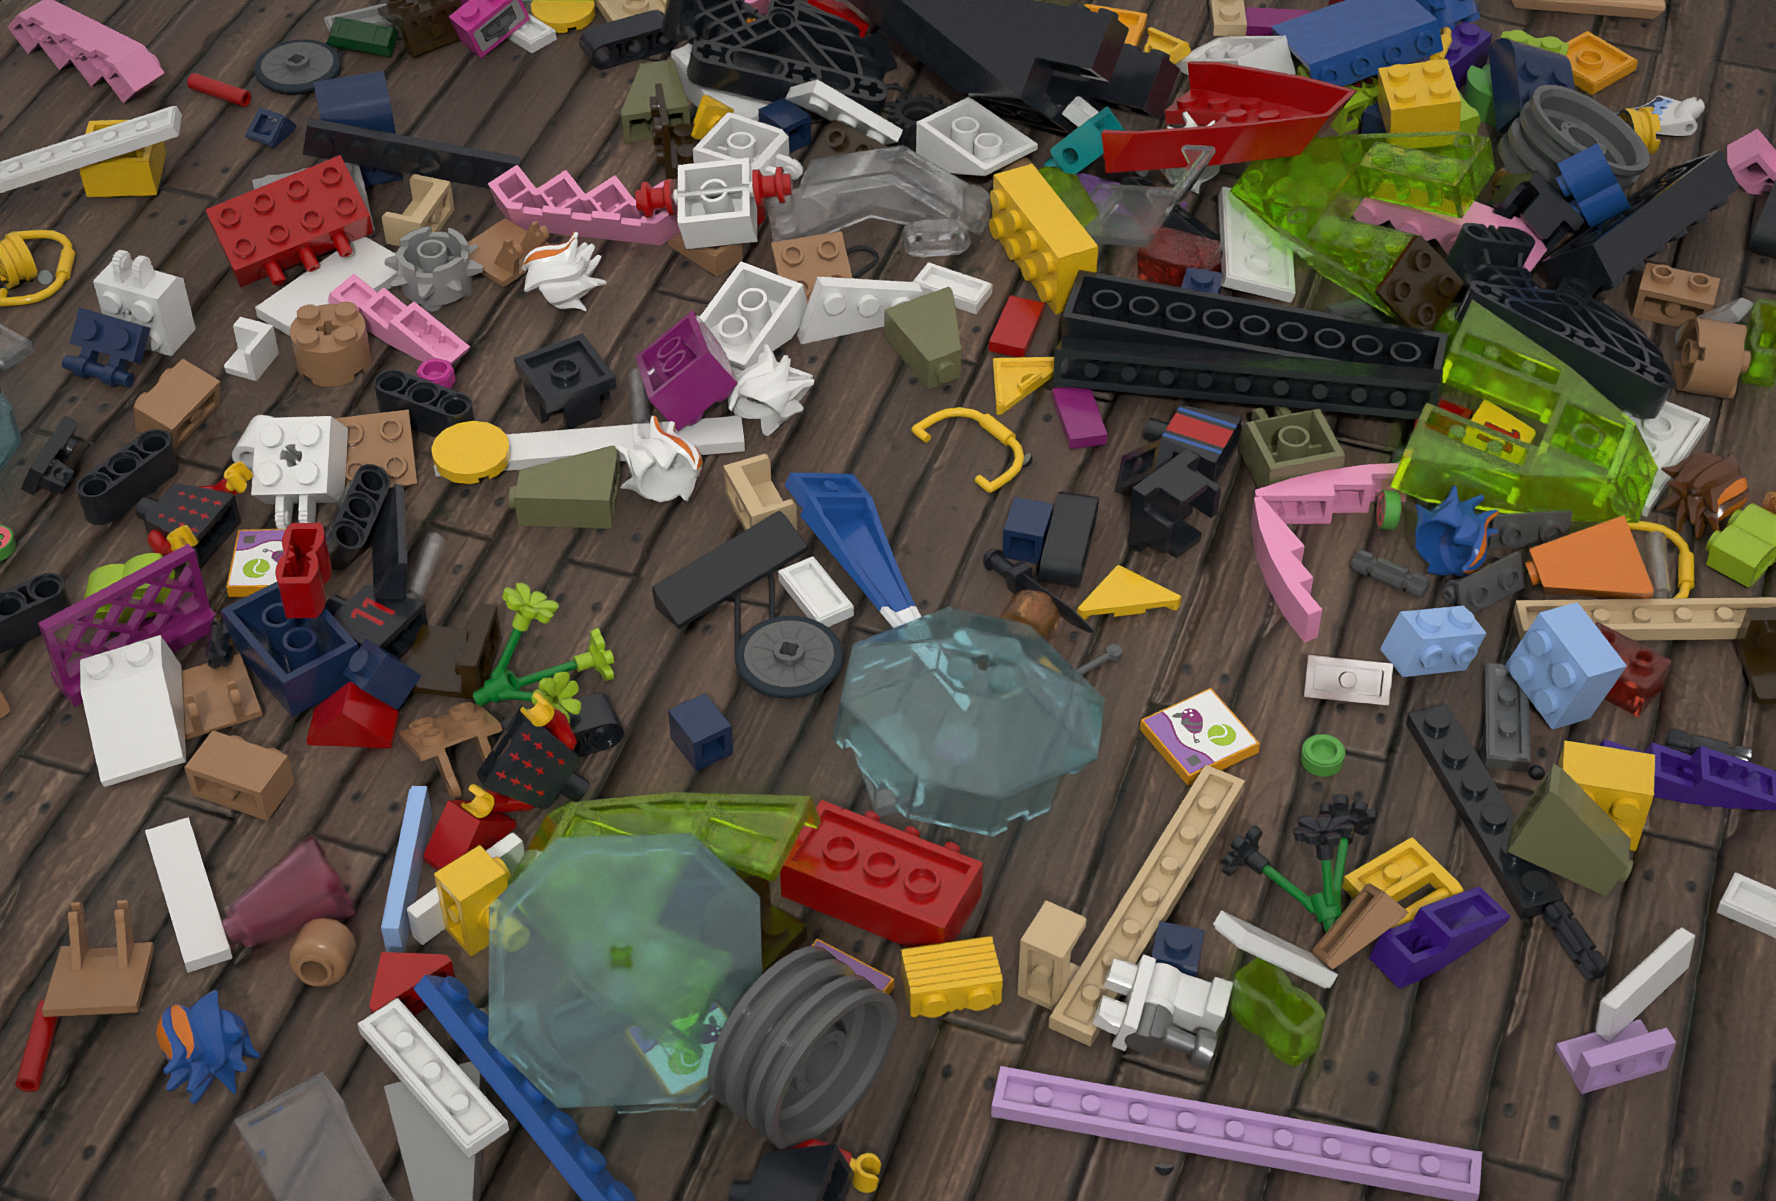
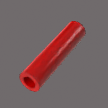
[187,73,252,107]
[15,1000,59,1092]

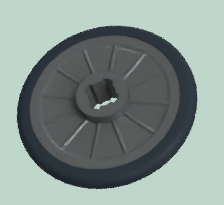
[254,39,342,94]
[735,616,844,699]

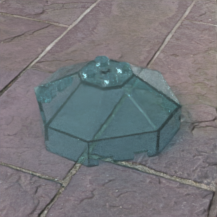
[833,607,1105,836]
[489,833,763,1113]

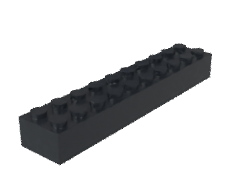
[1061,270,1448,370]

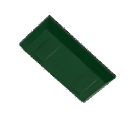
[326,17,399,58]

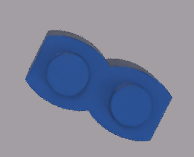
[1556,143,1631,228]

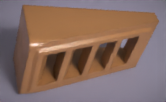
[668,232,743,277]
[1312,883,1409,969]

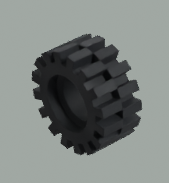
[888,93,948,152]

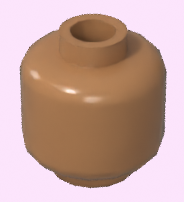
[289,918,356,987]

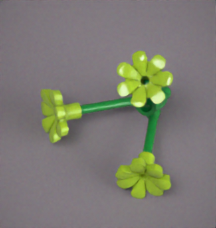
[473,583,615,724]

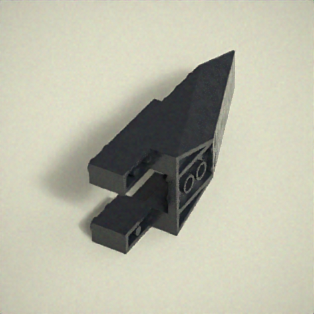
[848,0,1180,138]

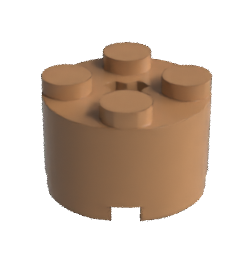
[290,301,372,387]
[1672,318,1751,400]

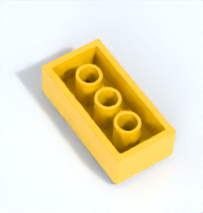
[989,164,1098,315]

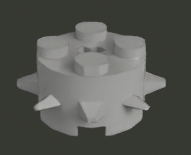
[384,226,484,311]

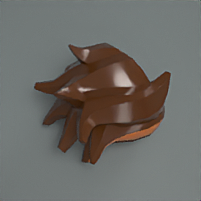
[1656,452,1749,540]

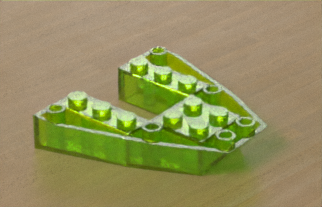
[1230,131,1496,318]
[1390,299,1658,523]

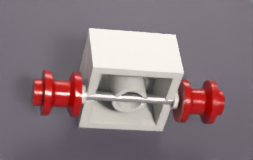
[635,157,793,249]

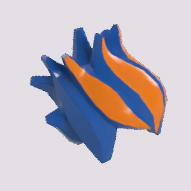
[1415,486,1499,577]
[156,990,260,1104]

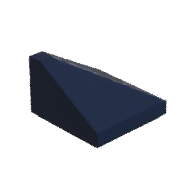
[245,107,297,148]

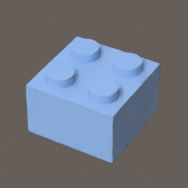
[1505,602,1627,730]

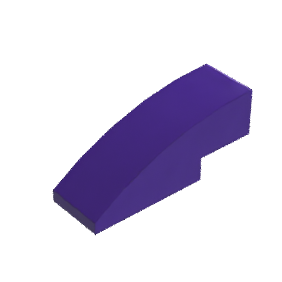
[1369,886,1511,989]

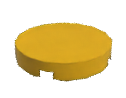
[531,0,596,33]
[431,421,511,484]

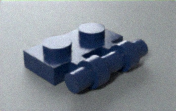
[62,307,151,388]

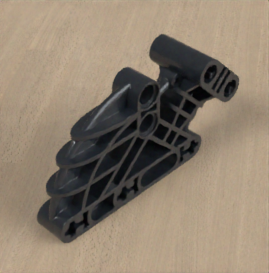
[661,0,888,117]
[1445,223,1675,419]

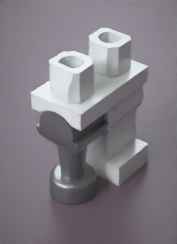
[1092,954,1233,1070]

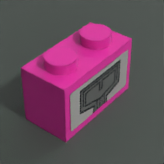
[449,0,530,58]

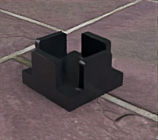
[1486,171,1585,254]
[514,333,617,429]
[1128,449,1221,558]

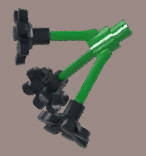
[1220,794,1378,933]

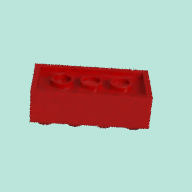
[205,155,374,288]
[779,800,983,948]

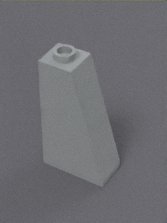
[384,1061,486,1201]

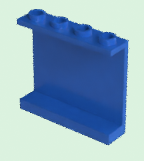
[1271,0,1443,86]

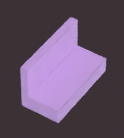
[1555,1019,1676,1094]

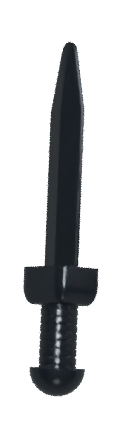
[983,549,1094,633]

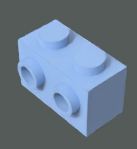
[1380,606,1487,677]

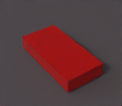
[989,296,1045,358]

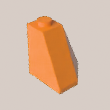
[1525,515,1654,599]

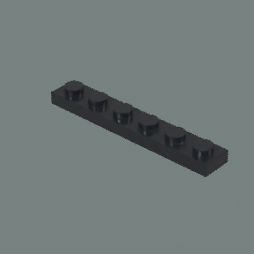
[303,118,520,189]
[1406,704,1564,920]

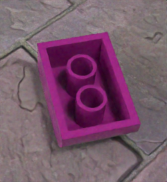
[635,310,738,431]

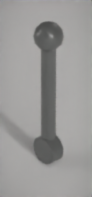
[1052,644,1122,691]

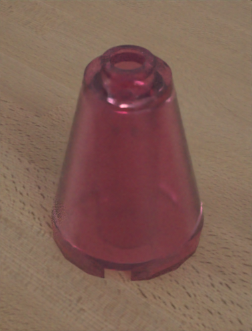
[221,834,356,948]

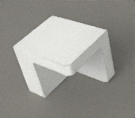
[224,317,279,381]

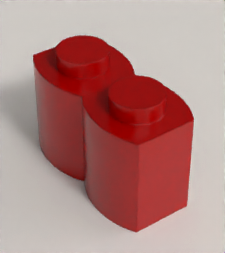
[275,523,332,618]

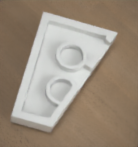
[786,80,903,145]
[797,277,923,344]

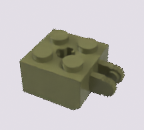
[1239,406,1345,489]

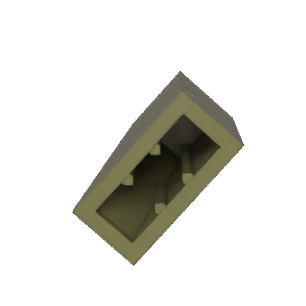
[621,59,690,144]
[885,287,961,390]
[509,446,621,529]
[1508,764,1633,897]

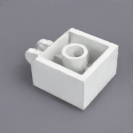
[693,112,803,182]
[93,250,196,356]
[251,416,348,529]

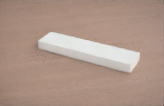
[145,817,233,973]
[358,998,509,1158]

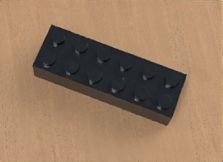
[1541,149,1739,292]

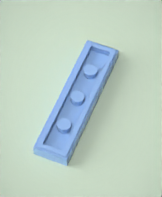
[381,786,432,953]

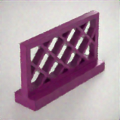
[38,544,217,707]

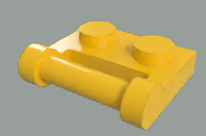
[1342,837,1464,930]

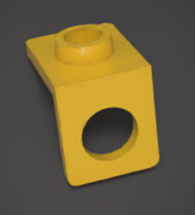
[691,95,734,140]

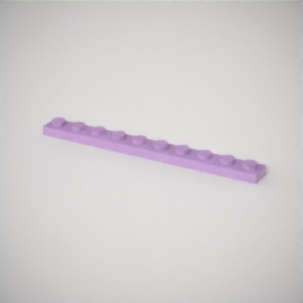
[991,1066,1482,1201]

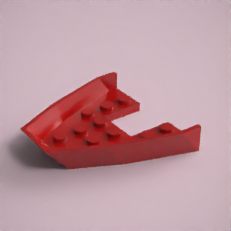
[1101,61,1357,173]

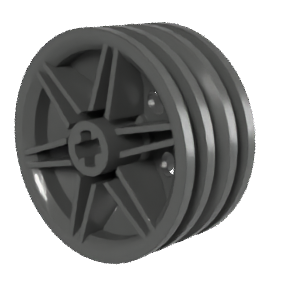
[1498,85,1650,203]
[707,946,898,1150]

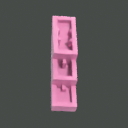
[328,274,470,365]
[1252,463,1411,524]
[1250,496,1322,643]

